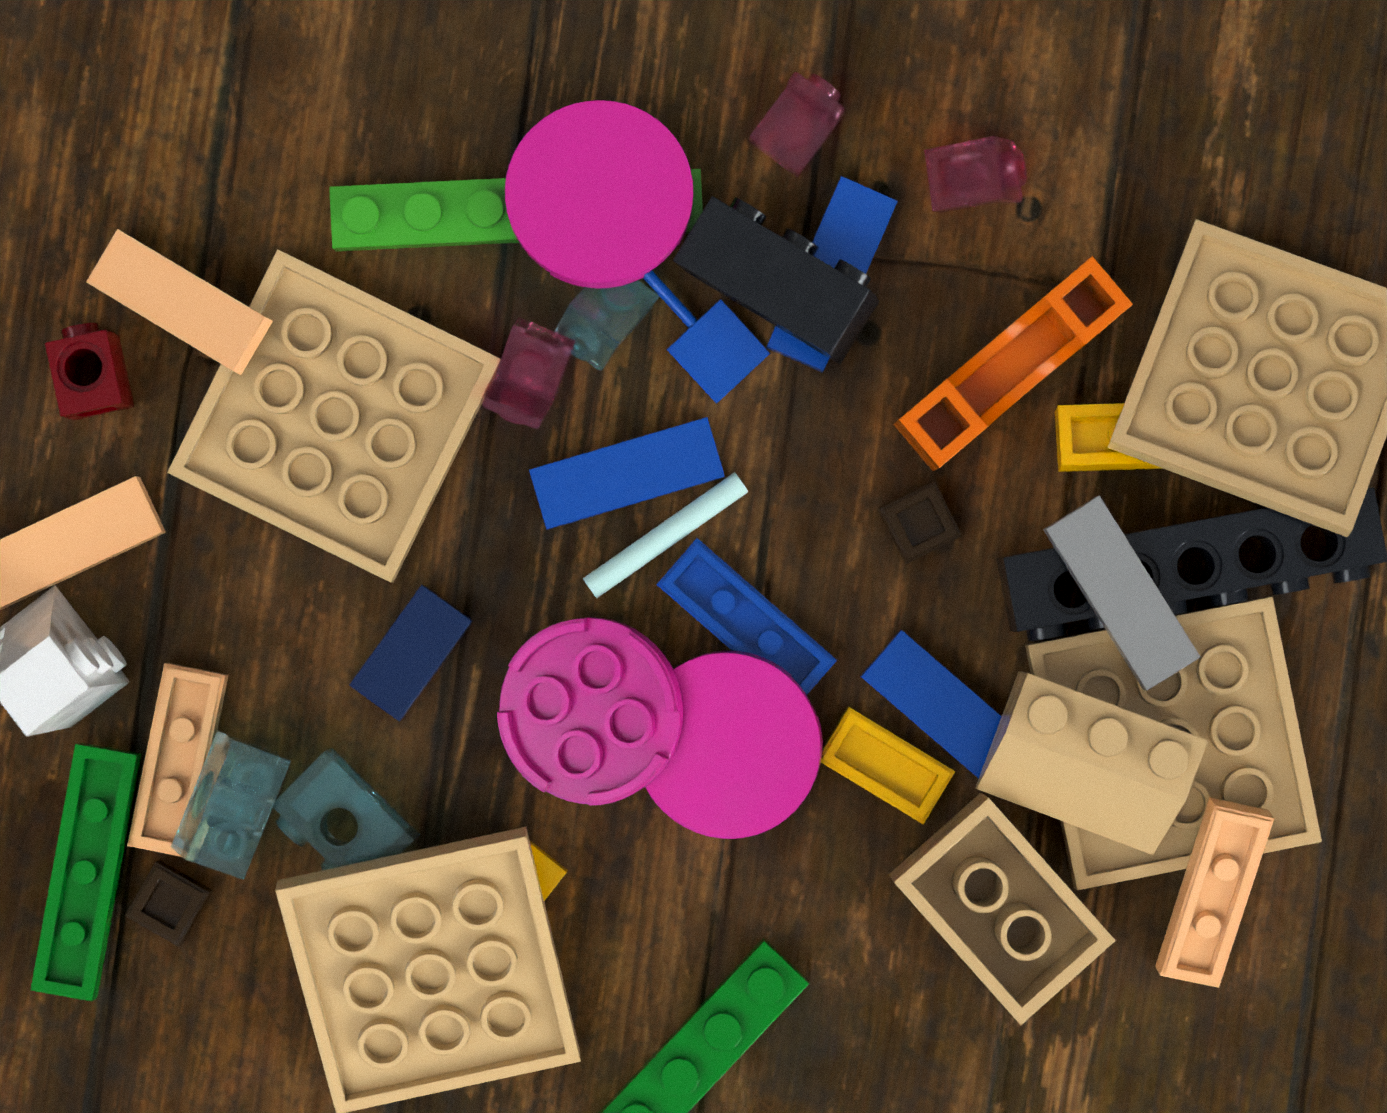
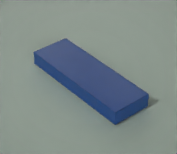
[766,176,898,373]
[529,417,725,530]
[656,538,837,695]
[860,630,1002,779]

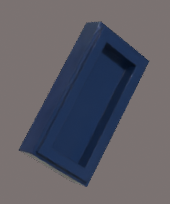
[349,585,473,722]

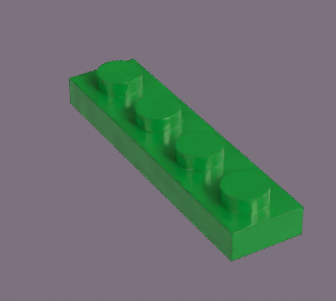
[30,743,141,1001]
[599,938,809,1113]

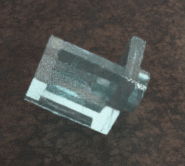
[554,280,659,371]

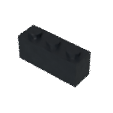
[673,196,879,365]

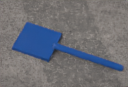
[643,270,770,404]

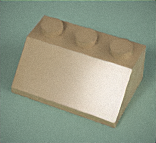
[975,671,1208,855]

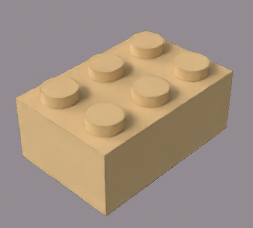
[888,792,1116,1025]

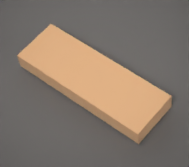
[86,229,273,375]
[0,476,166,610]
[127,663,229,858]
[1155,797,1274,988]

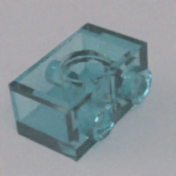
[171,731,291,880]
[271,748,420,870]

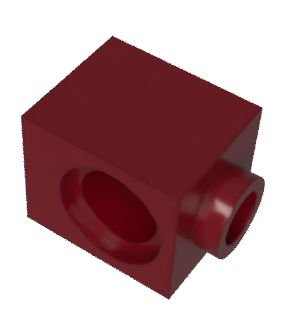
[45,323,135,421]

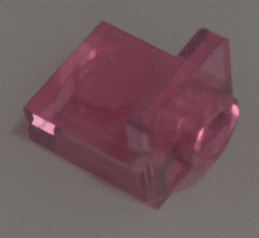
[749,72,845,178]
[924,136,1027,213]
[482,317,576,429]

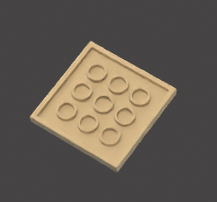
[1107,219,1387,537]
[167,249,502,583]
[1025,597,1322,890]
[275,827,581,1113]

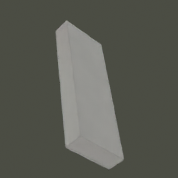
[1043,495,1200,691]

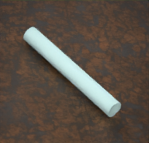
[583,472,748,598]

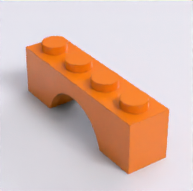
[893,256,1133,471]

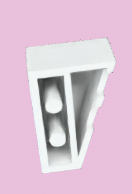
[0,585,130,736]

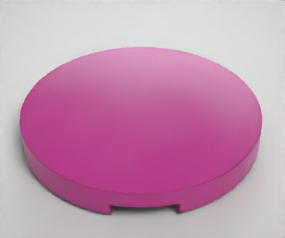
[505,100,693,288]
[497,617,683,806]
[645,651,823,839]

